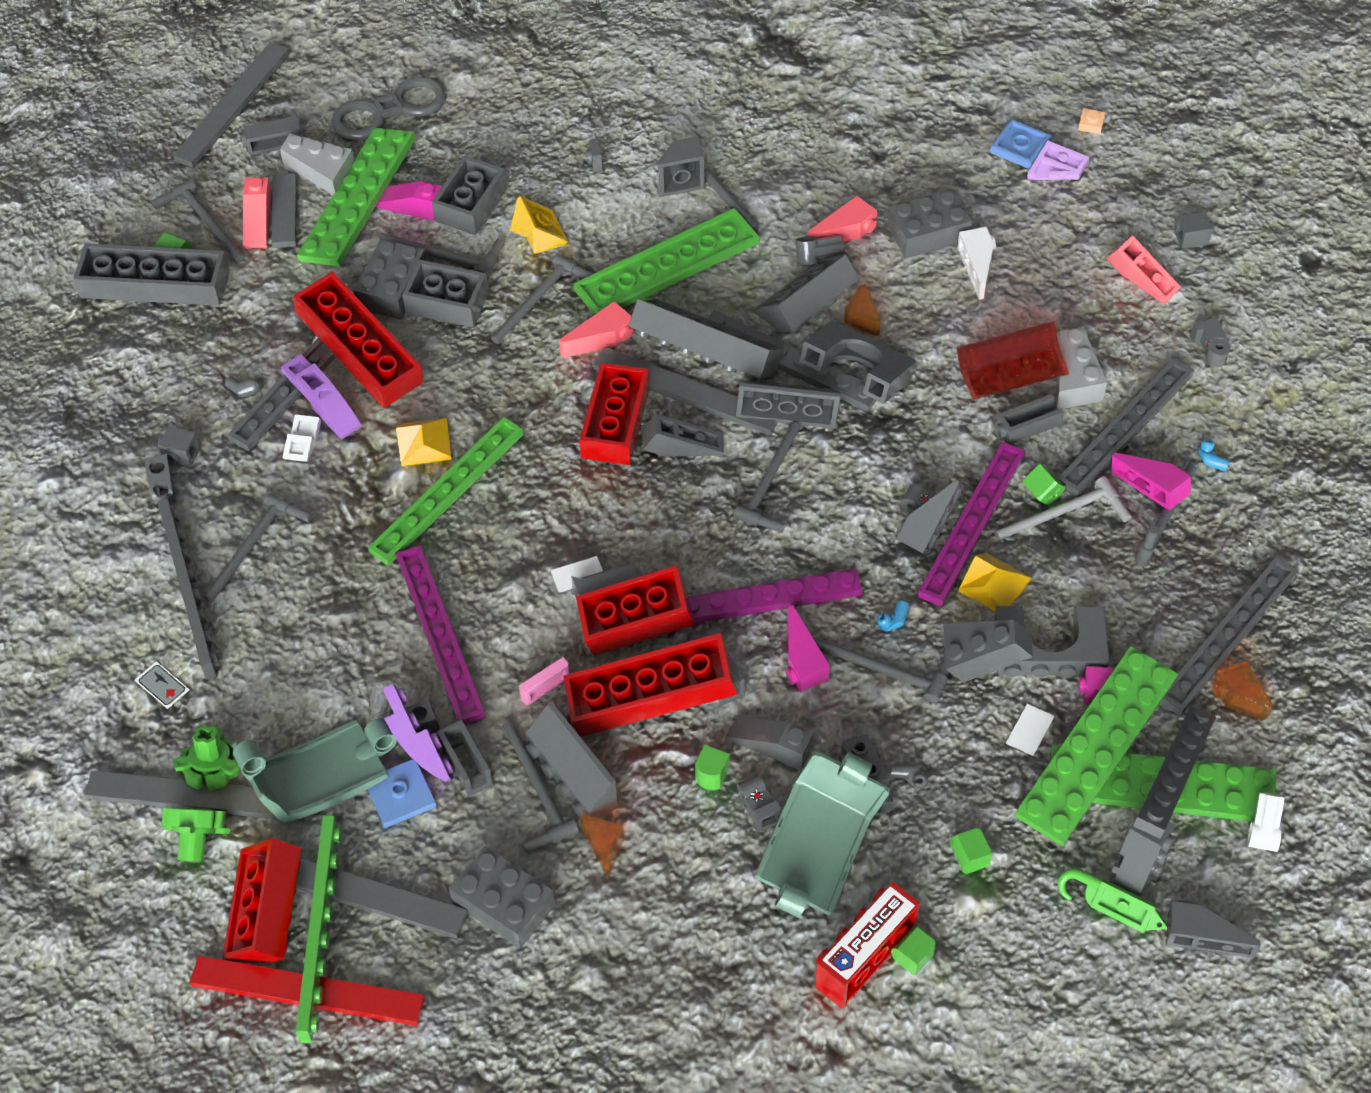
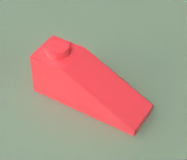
[243,177,272,248]
[807,196,877,242]
[1106,235,1181,304]
[559,302,634,358]

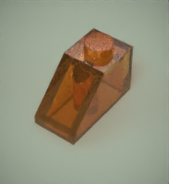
[1212,661,1273,720]

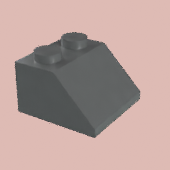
[658,137,704,197]

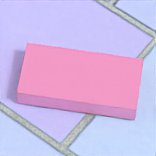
[519,657,570,706]

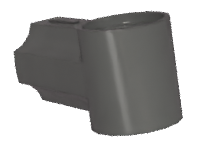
[796,235,844,265]

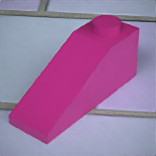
[376,181,443,221]
[1112,452,1191,510]
[786,605,830,692]

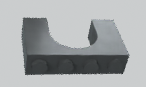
[799,320,917,404]
[994,606,1109,677]

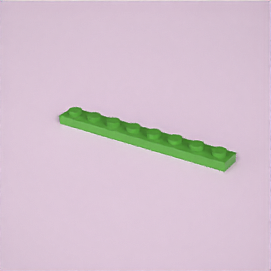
[368,417,523,566]
[296,816,342,1043]

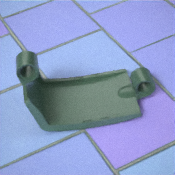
[231,718,397,823]
[755,751,890,919]

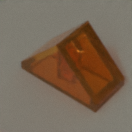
[844,284,881,336]
[580,815,624,875]

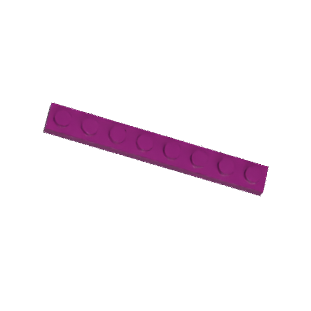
[918,441,1025,607]
[395,546,485,725]
[689,568,862,623]

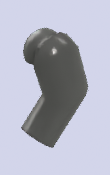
[225,377,263,398]
[890,764,928,790]

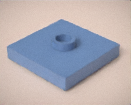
[990,119,1052,169]
[367,759,436,829]

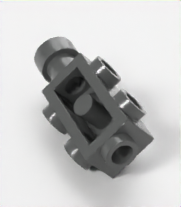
[838,734,895,815]

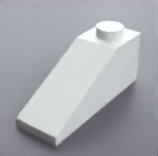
[957,227,996,300]

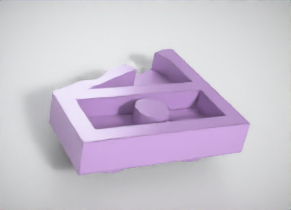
[1027,141,1089,180]

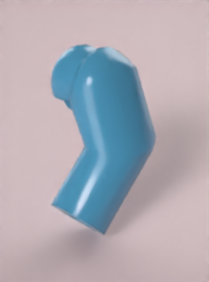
[1198,439,1230,472]
[877,601,909,632]

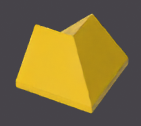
[510,196,568,254]
[396,418,452,466]
[959,553,1031,611]

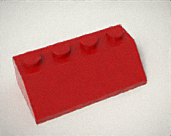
[222,838,301,964]

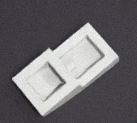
[283,415,321,462]

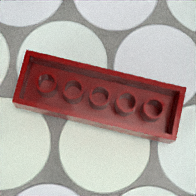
[293,271,423,409]
[563,633,738,737]

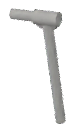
[995,476,1132,540]

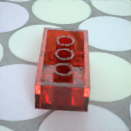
[957,321,1069,400]

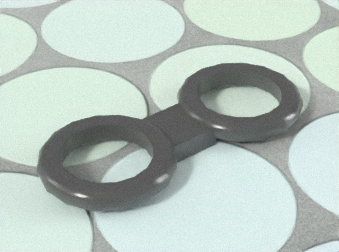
[331,77,446,140]

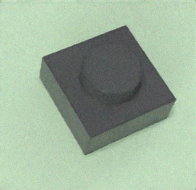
[586,139,602,172]

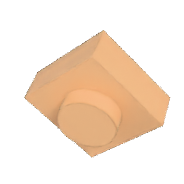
[1078,108,1106,134]

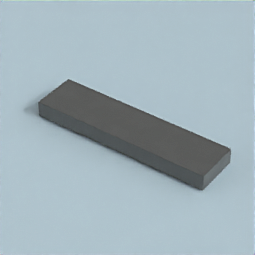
[271,173,297,248]

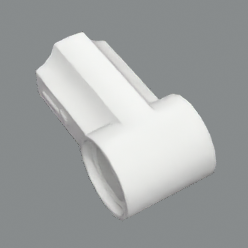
[1247,792,1285,852]

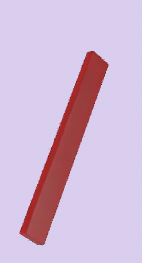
[189,956,425,1026]

